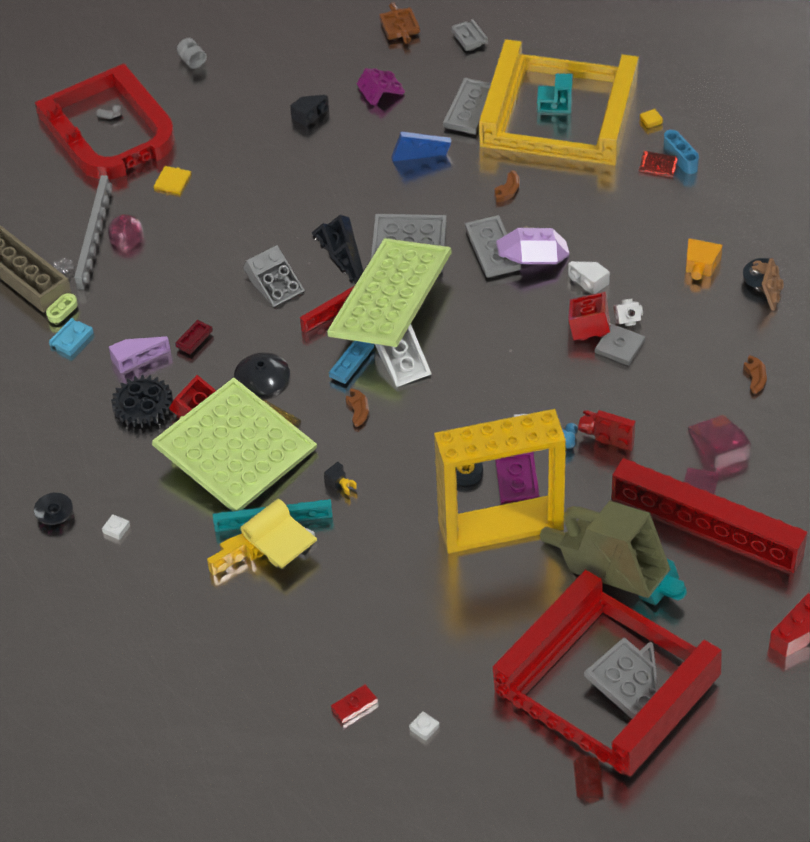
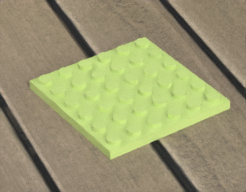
[152,378,317,511]

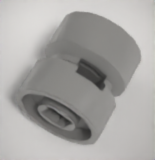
[176,38,207,69]

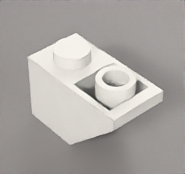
[568,261,610,294]

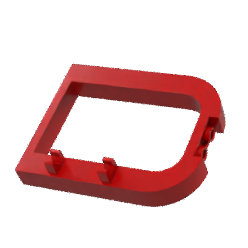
[35,63,175,179]

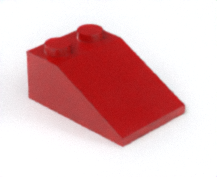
[568,292,610,341]
[169,375,216,417]

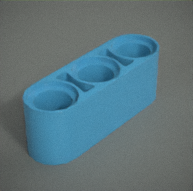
[663,130,699,174]

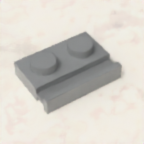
[452,19,488,51]

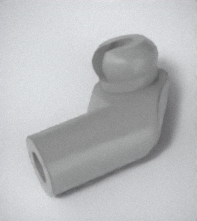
[97,104,122,119]

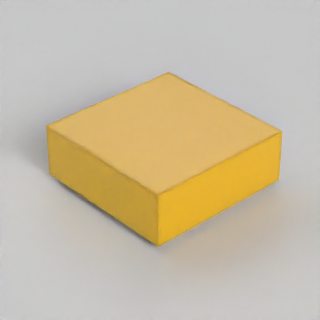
[640,109,663,129]

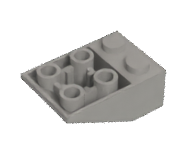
[243,245,305,307]

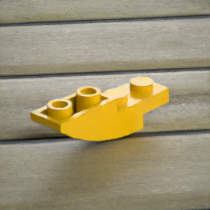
[207,534,264,576]

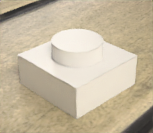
[102,514,130,540]
[409,711,439,741]

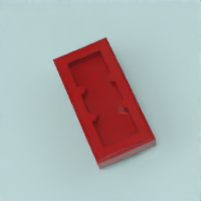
[331,684,378,724]

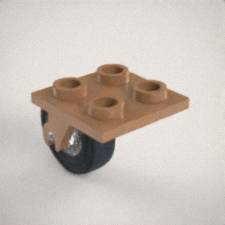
[743,258,784,311]

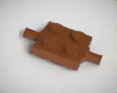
[379,3,420,43]

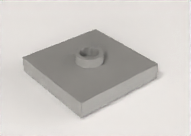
[595,324,645,366]

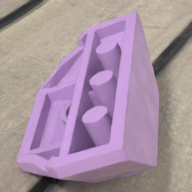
[496,228,569,264]

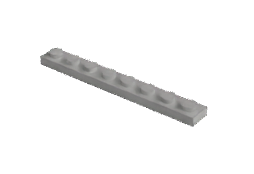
[74,175,112,290]

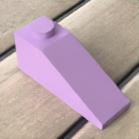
[109,336,171,373]

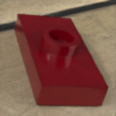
[175,320,213,355]

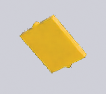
[153,166,192,194]

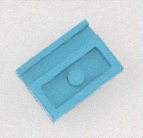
[49,318,94,356]

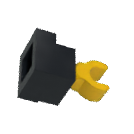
[324,461,357,495]

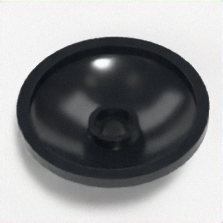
[234,353,290,398]

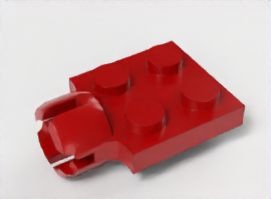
[578,410,636,451]

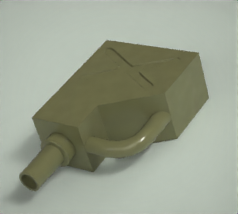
[540,501,670,598]

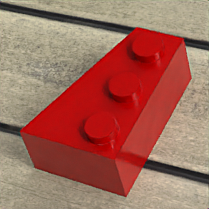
[769,593,810,657]

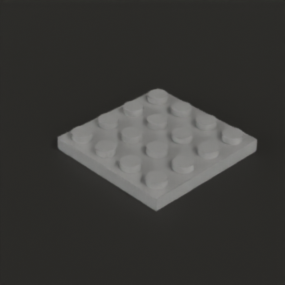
[371,214,447,272]

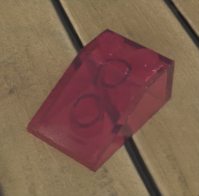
[688,415,751,471]

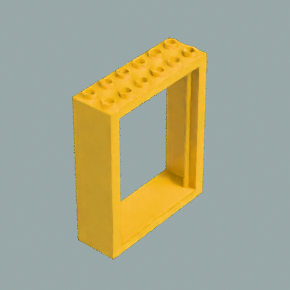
[434,409,566,554]

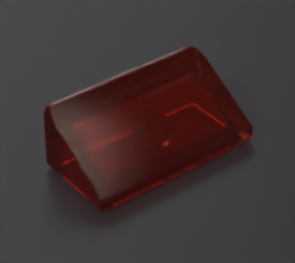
[639,151,678,178]
[574,754,604,799]

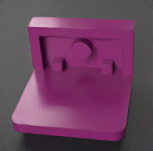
[357,68,405,105]

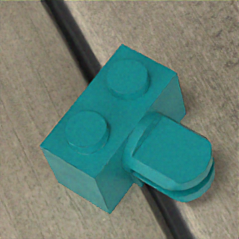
[638,559,687,606]

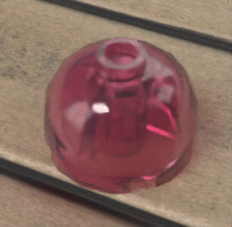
[108,214,144,249]

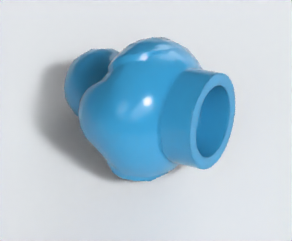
[562,423,578,449]

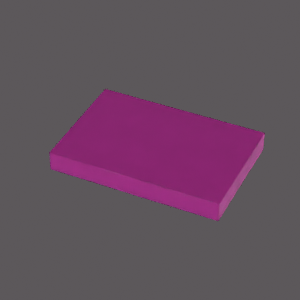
[495,452,540,505]

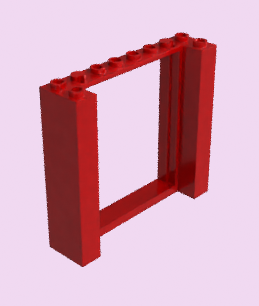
[492,569,722,777]

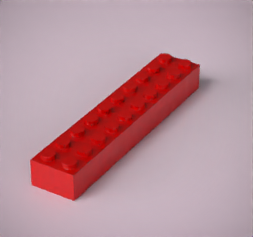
[611,458,808,573]

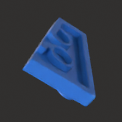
[391,132,451,161]

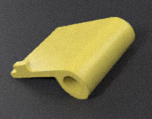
[240,499,317,569]

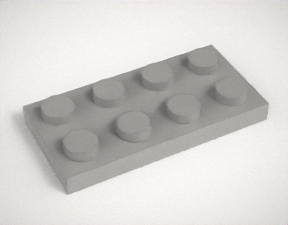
[443,78,491,134]
[465,215,521,278]

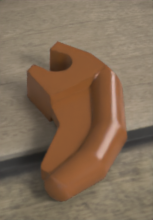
[494,170,520,202]
[743,355,767,394]
[346,388,369,427]

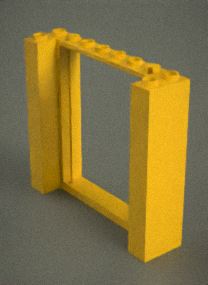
[479,39,639,166]

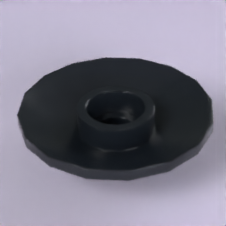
[34,492,73,525]

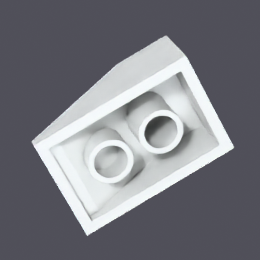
[375,324,432,388]

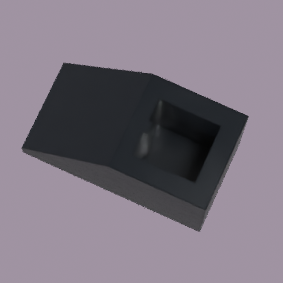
[290,95,329,127]

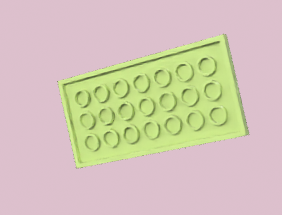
[327,238,452,347]

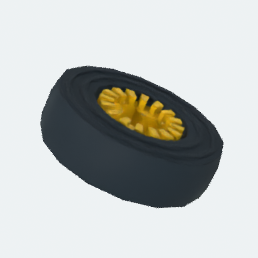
[456,462,483,486]

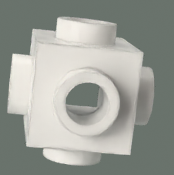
[613,299,643,326]

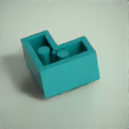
[537,73,573,113]

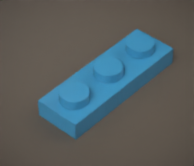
[329,341,375,384]

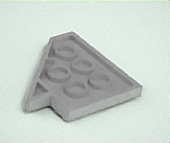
[583,637,659,719]

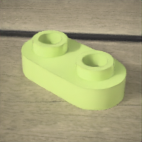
[46,293,78,323]

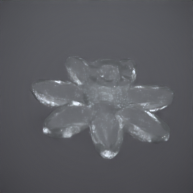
[54,257,75,274]

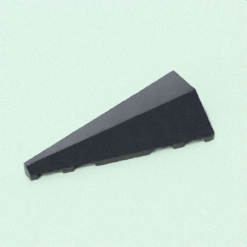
[312,215,364,284]

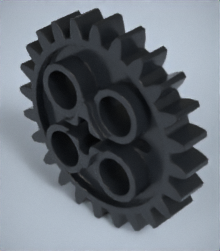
[111,375,173,428]

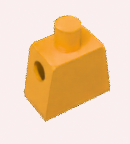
[686,238,723,280]

